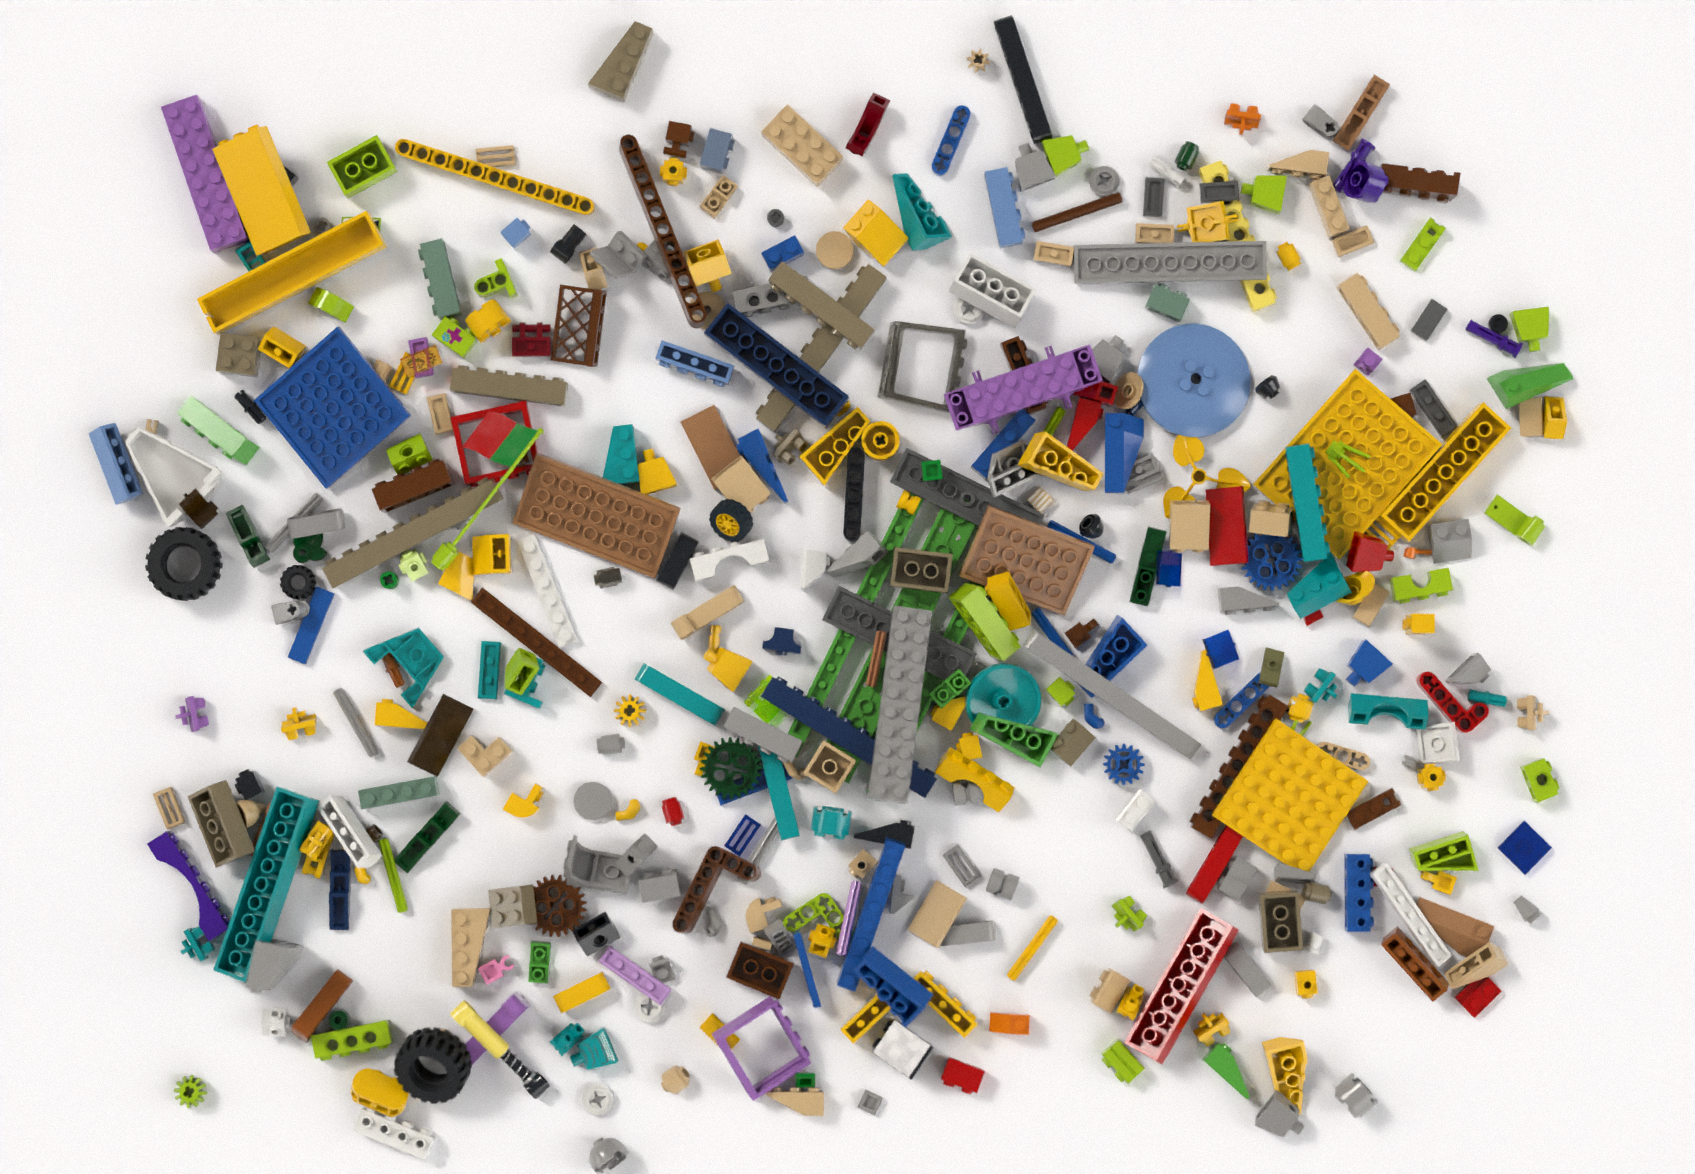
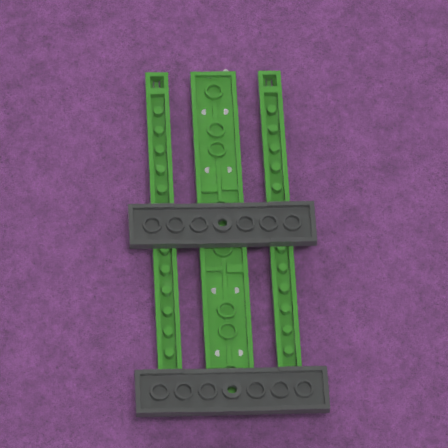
[788,448,1045,793]

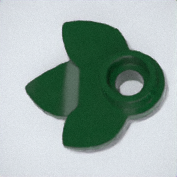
[292,533,327,563]

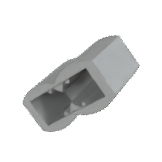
[1216,856,1257,901]

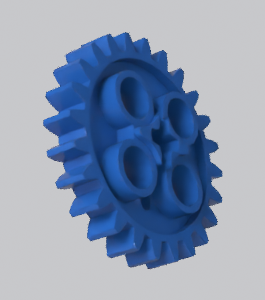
[1241,533,1303,591]

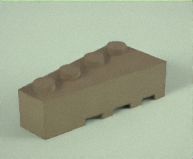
[588,21,654,102]

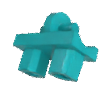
[1303,668,1338,703]
[180,926,216,962]
[549,1022,585,1057]

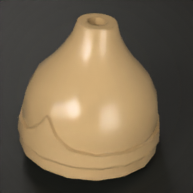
[236,799,265,828]

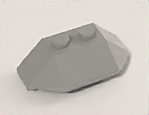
[987,440,1041,497]

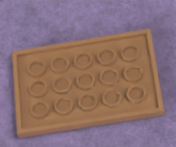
[959,505,1095,616]

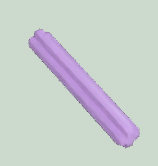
[836,881,862,956]

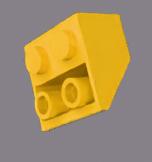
[472,534,512,575]

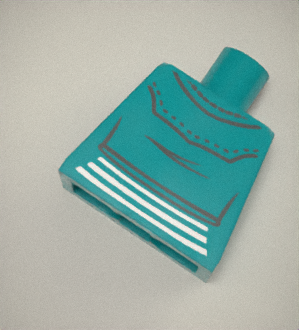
[570,1027,619,1070]

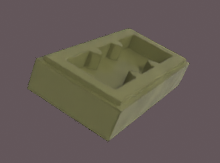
[1258,647,1285,688]

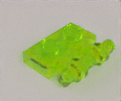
[744,674,781,723]

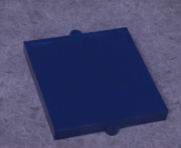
[1156,550,1182,588]
[1202,629,1239,669]

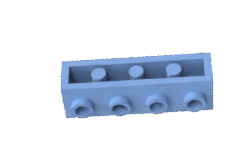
[984,167,1025,249]
[655,340,735,387]
[89,423,143,505]

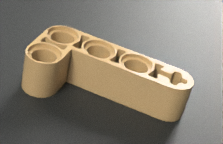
[670,585,745,640]

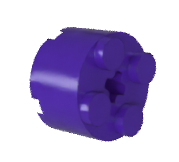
[1342,160,1389,203]

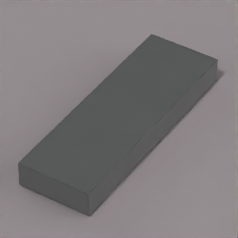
[1409,379,1458,437]

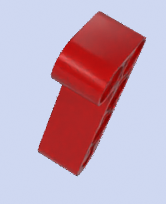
[1416,671,1489,733]

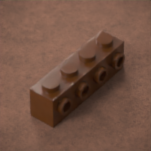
[1000,336,1048,415]

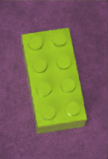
[948,583,1021,661]

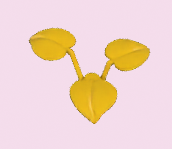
[1163,431,1251,518]

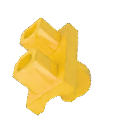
[280,707,317,741]
[299,821,334,860]
[1117,984,1145,1020]
[1193,1012,1230,1047]

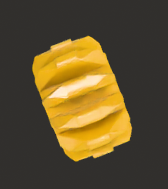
[613,694,646,727]

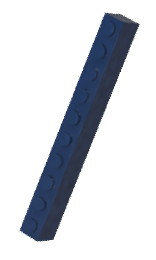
[761,676,937,798]

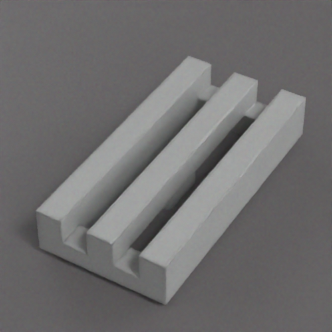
[942,844,980,887]

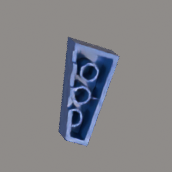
[1076,615,1147,698]

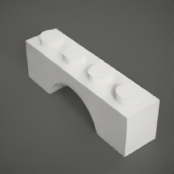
[689,536,770,582]

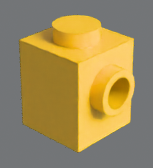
[955,732,982,760]
[1294,969,1318,999]

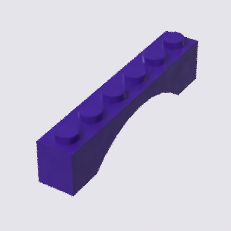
[147,831,230,941]

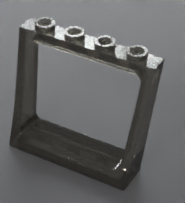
[877,321,967,413]

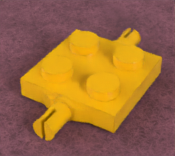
[1177,201,1239,242]

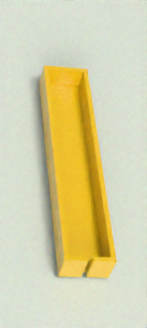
[197,211,387,335]

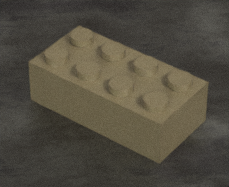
[187,780,255,868]

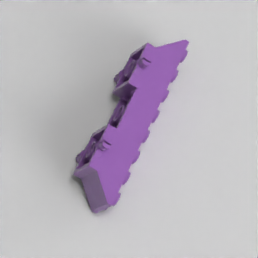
[944,344,1103,434]

